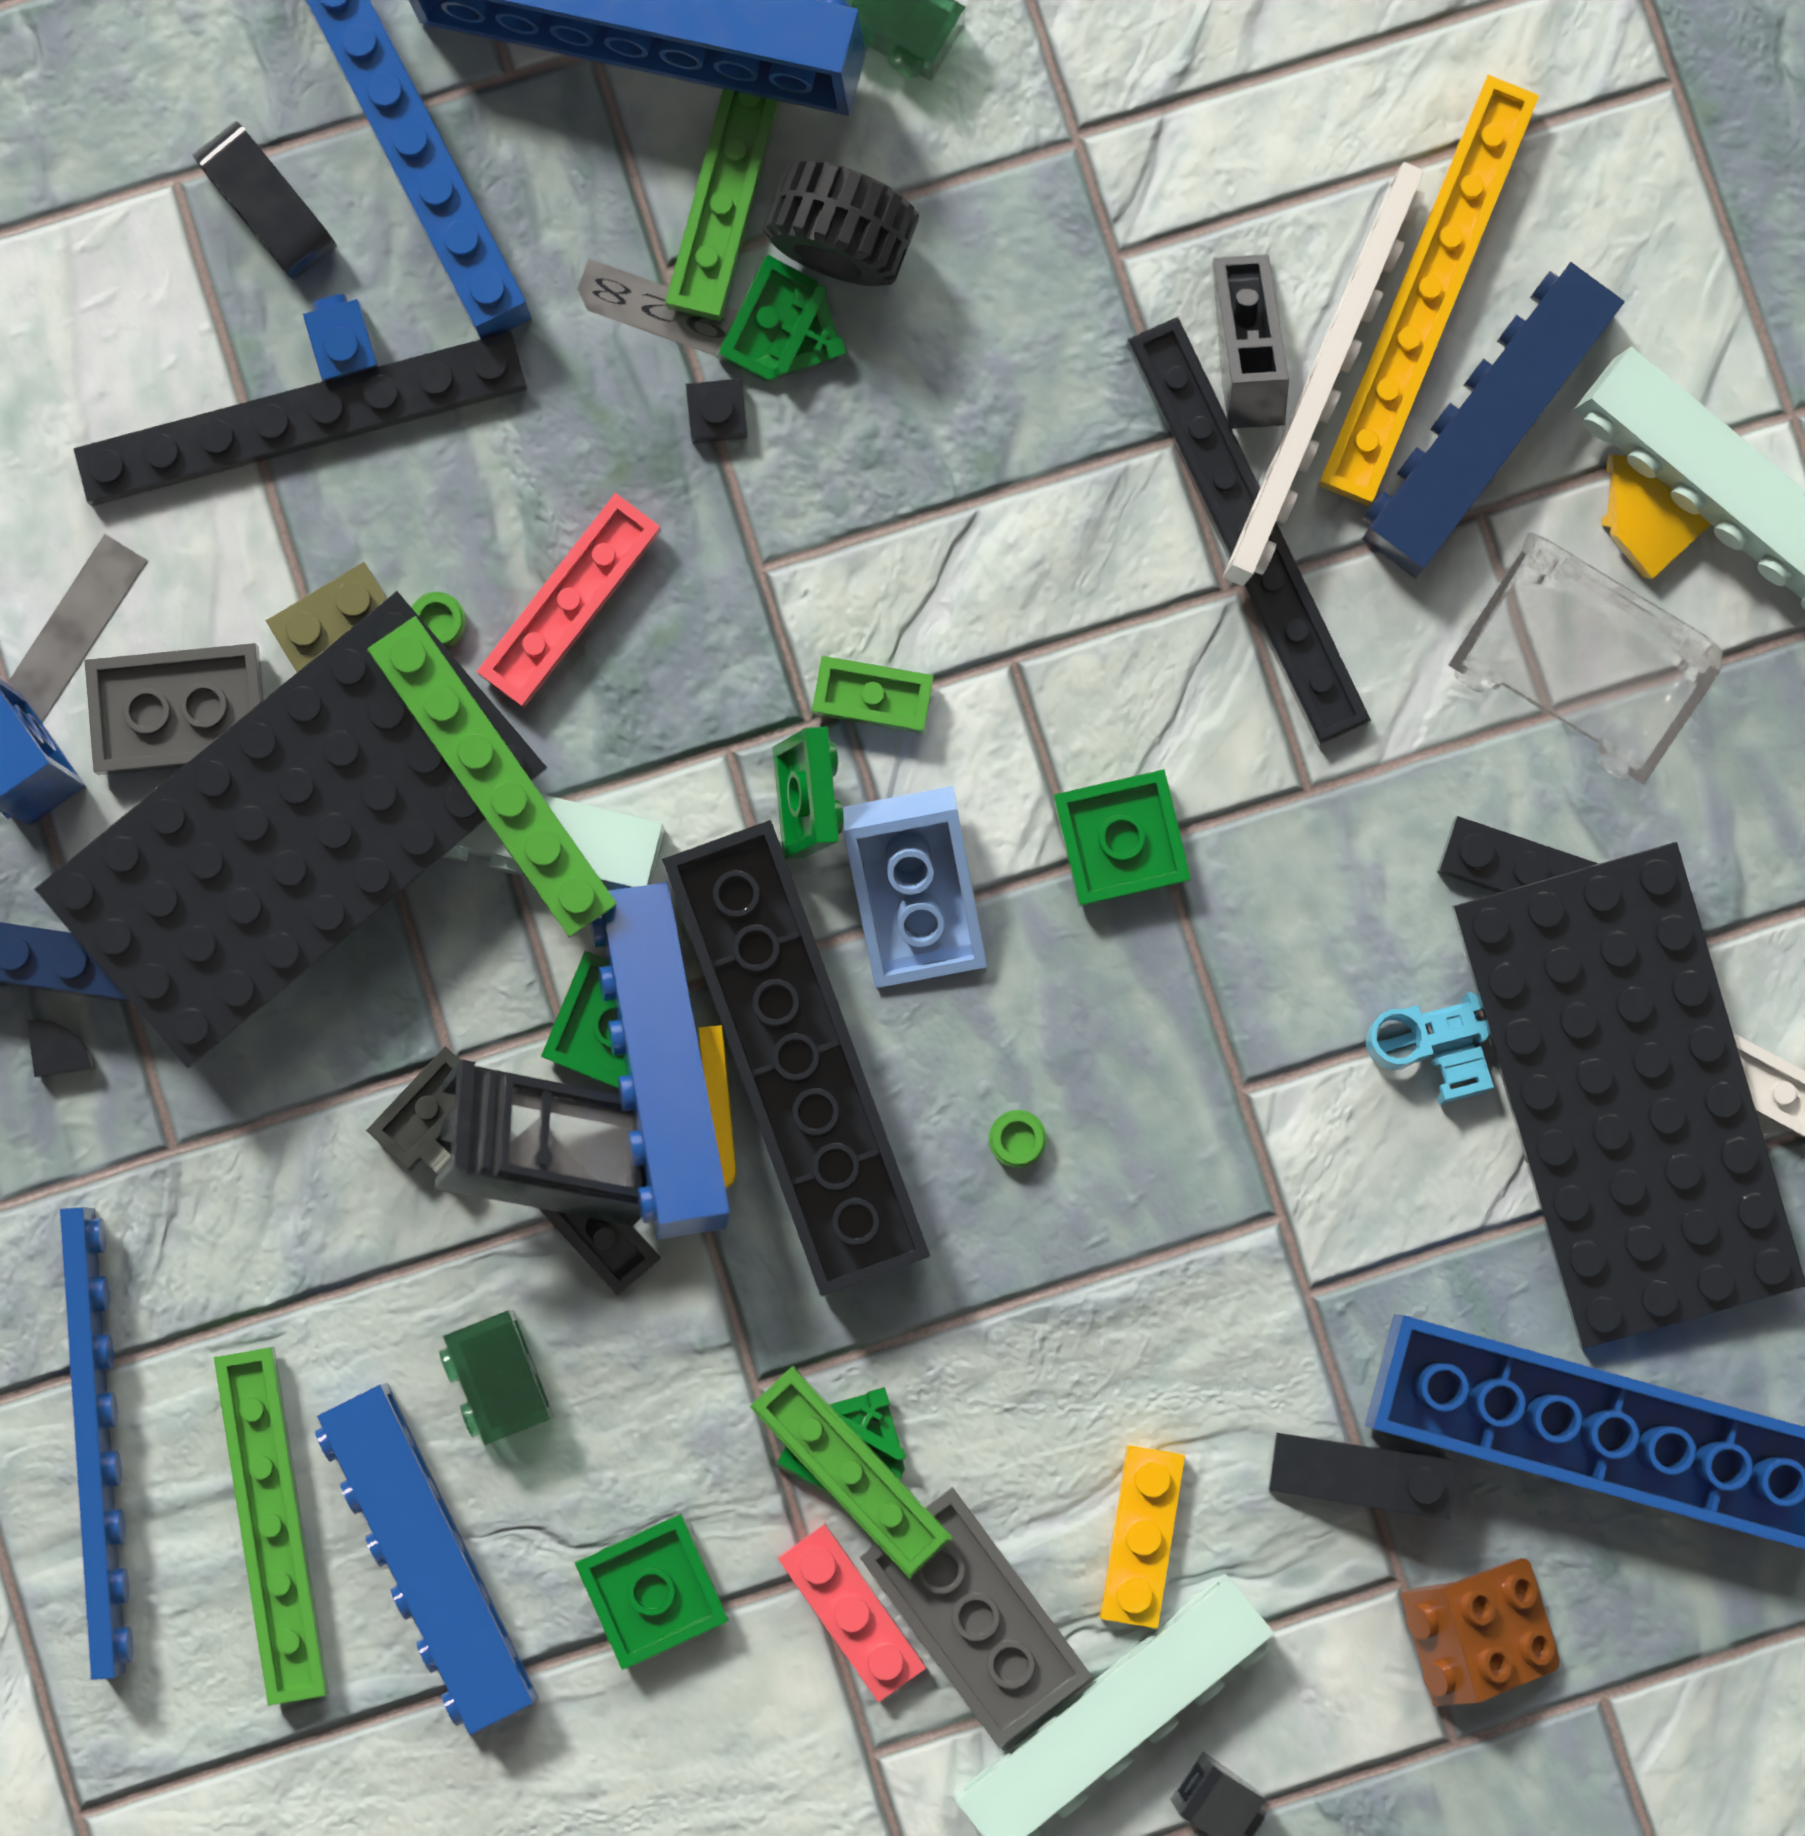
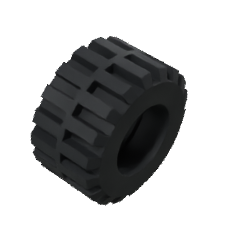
[763,161,920,286]

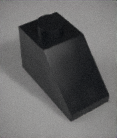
[1170,1751,1267,1836]

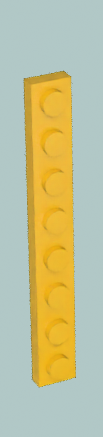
[1317,74,1540,507]

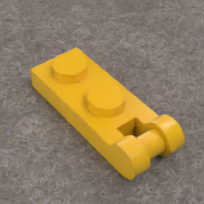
[698,1025,737,1189]

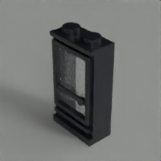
[435,1059,647,1226]

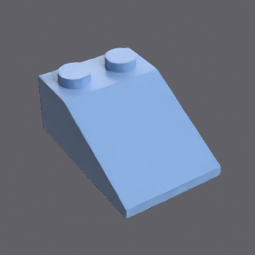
[843,786,987,988]

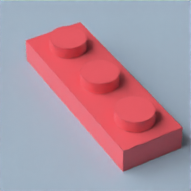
[777,1523,926,1702]

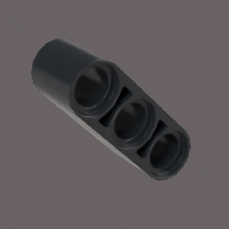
[192,120,338,281]

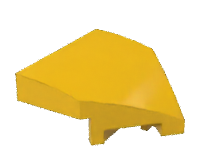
[1601,454,1711,579]

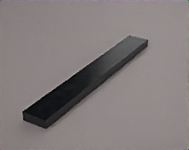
[1126,316,1371,746]

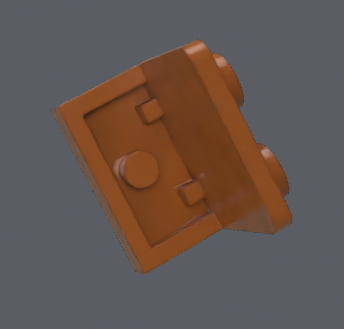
[1400,1558,1560,1707]

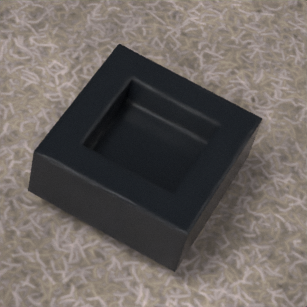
[686,378,748,444]

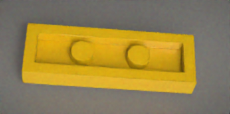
[1099,1444,1185,1629]

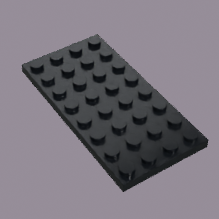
[34,591,547,1068]
[1452,842,1805,1349]

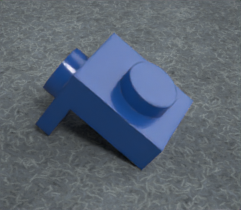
[303,294,378,382]

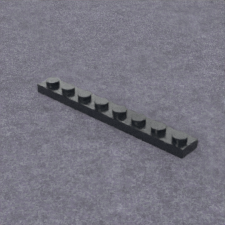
[73,331,527,507]

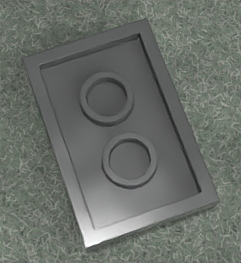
[84,643,263,775]

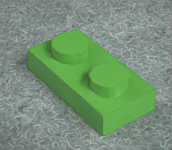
[812,655,934,734]

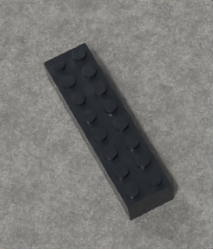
[662,820,930,1297]

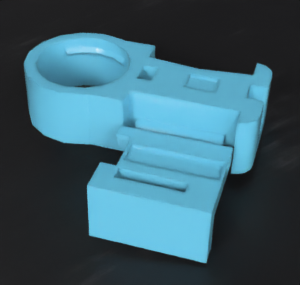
[1365,992,1494,1105]

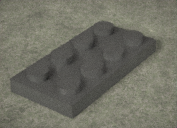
[860,1486,1093,1748]

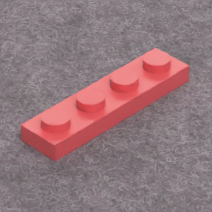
[476,493,661,709]

